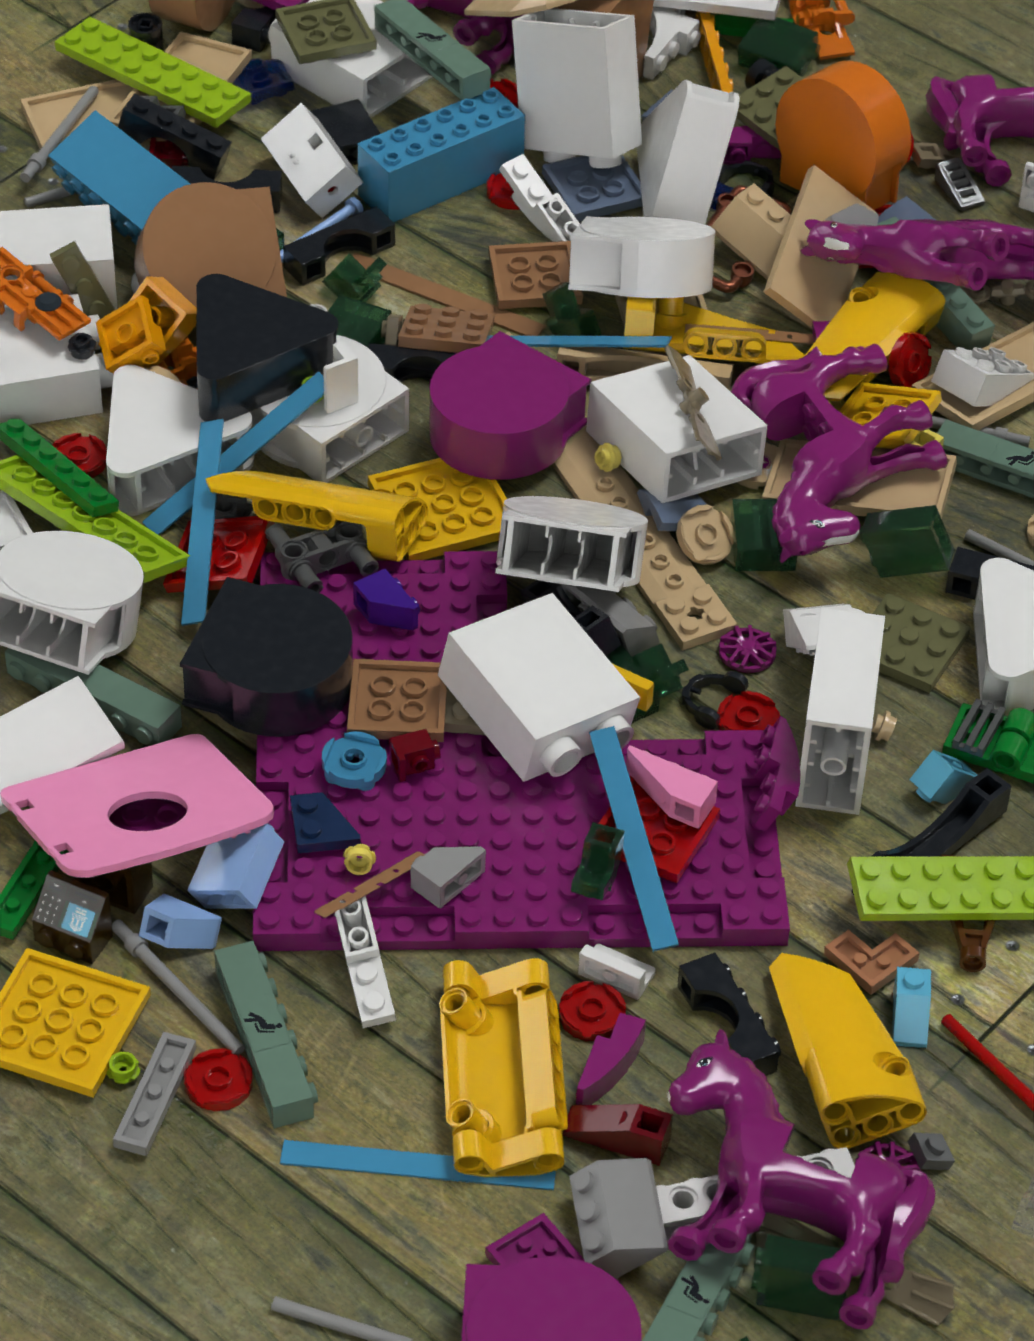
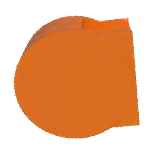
[776,61,911,210]

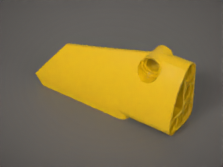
[805,272,945,402]
[623,297,805,363]
[205,471,428,562]
[769,953,927,1149]

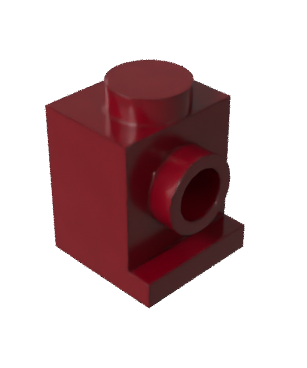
[149,138,189,169]
[389,729,441,782]

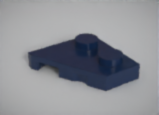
[290,792,361,854]

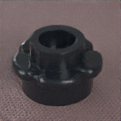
[67,333,97,360]

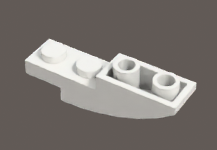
[499,154,580,242]
[335,896,396,1028]

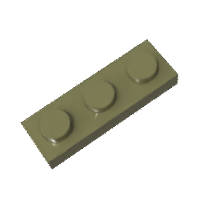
[49,241,115,319]

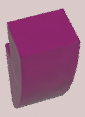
[576,1013,646,1105]

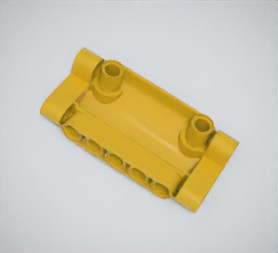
[439,958,568,1177]

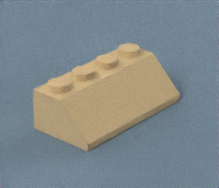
[711,183,791,280]

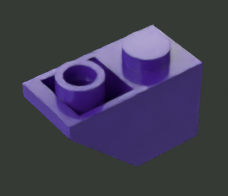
[353,569,420,630]

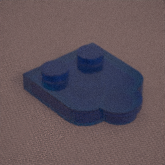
[233,58,295,106]

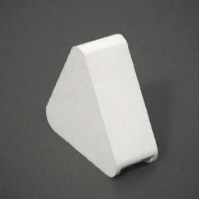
[637,80,739,225]
[106,365,254,517]
[973,558,1034,717]

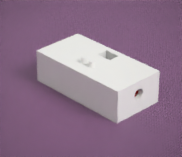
[261,103,363,218]

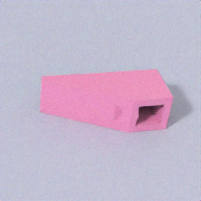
[626,745,718,829]

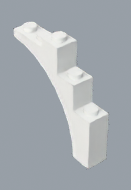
[643,6,701,80]

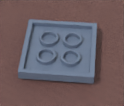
[542,155,643,222]

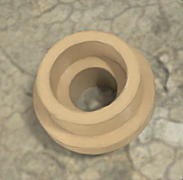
[872,710,897,741]

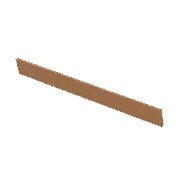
[344,252,546,336]

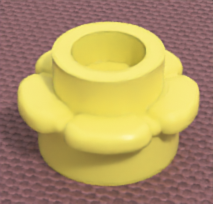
[594,443,621,472]
[343,844,376,875]

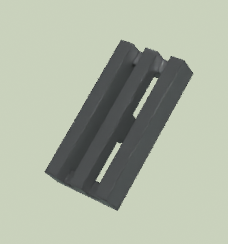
[952,698,1006,758]

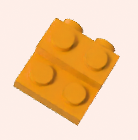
[96,295,166,374]

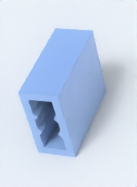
[187,823,284,909]

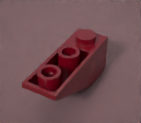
[562,1104,673,1166]

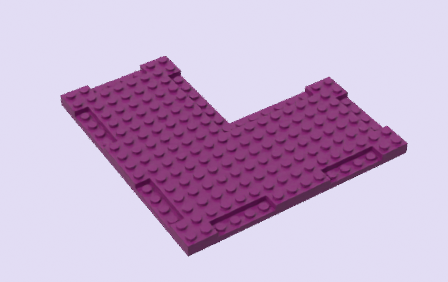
[253,551,790,951]

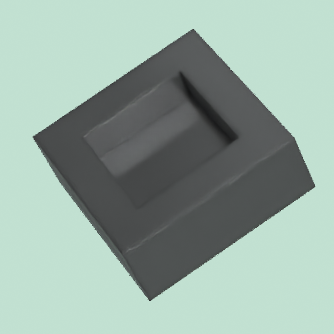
[907,1133,955,1170]

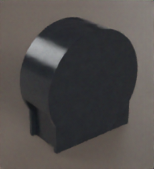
[180,577,353,737]

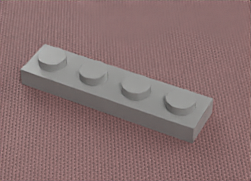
[113,1032,196,1156]

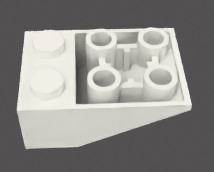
[931,347,1034,407]
[783,604,852,656]

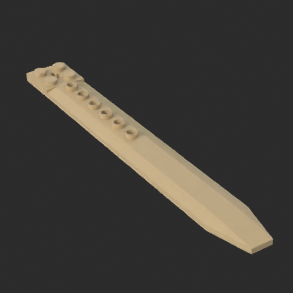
[505,332,738,651]

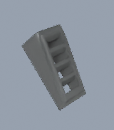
[934,157,985,211]

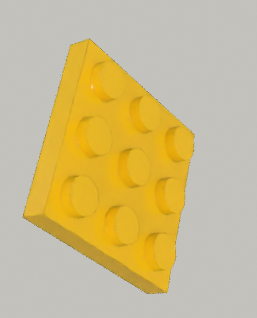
[839,382,942,450]

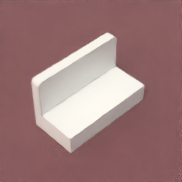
[323,341,358,414]
[578,943,656,1000]

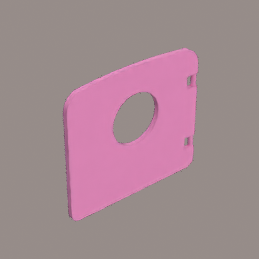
[0,734,274,877]

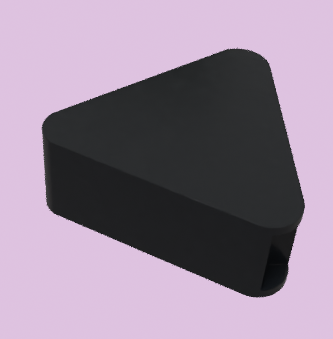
[196,274,339,422]

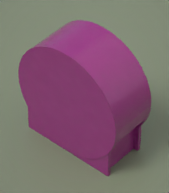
[429,331,591,480]
[462,1256,642,1341]

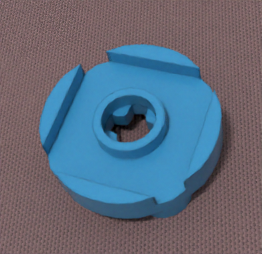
[322,731,387,791]

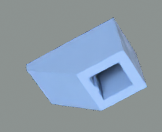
[139,894,222,949]

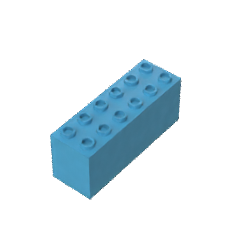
[358,87,525,222]
[48,110,190,245]

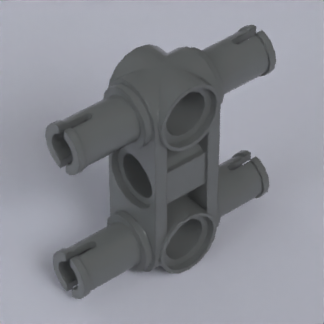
[265,521,379,593]

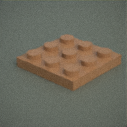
[488,241,583,309]
[398,304,495,353]
[347,659,447,742]

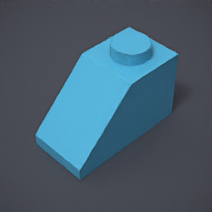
[909,750,977,804]
[892,967,931,1048]

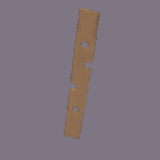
[685,324,814,344]
[314,851,425,918]

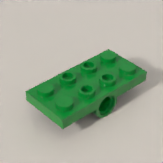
[942,703,1034,783]

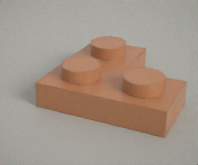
[824,929,920,995]

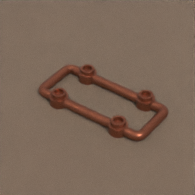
[706,186,792,293]

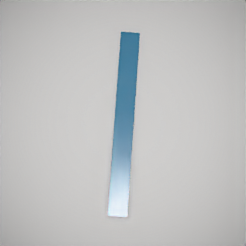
[489,336,672,347]
[142,371,324,535]
[181,419,224,626]
[589,726,679,952]
[280,1140,556,1190]

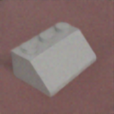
[561,584,660,666]
[569,1158,669,1279]

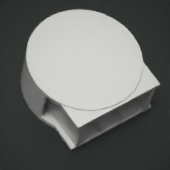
[568,216,715,298]
[495,496,648,592]
[0,531,144,675]

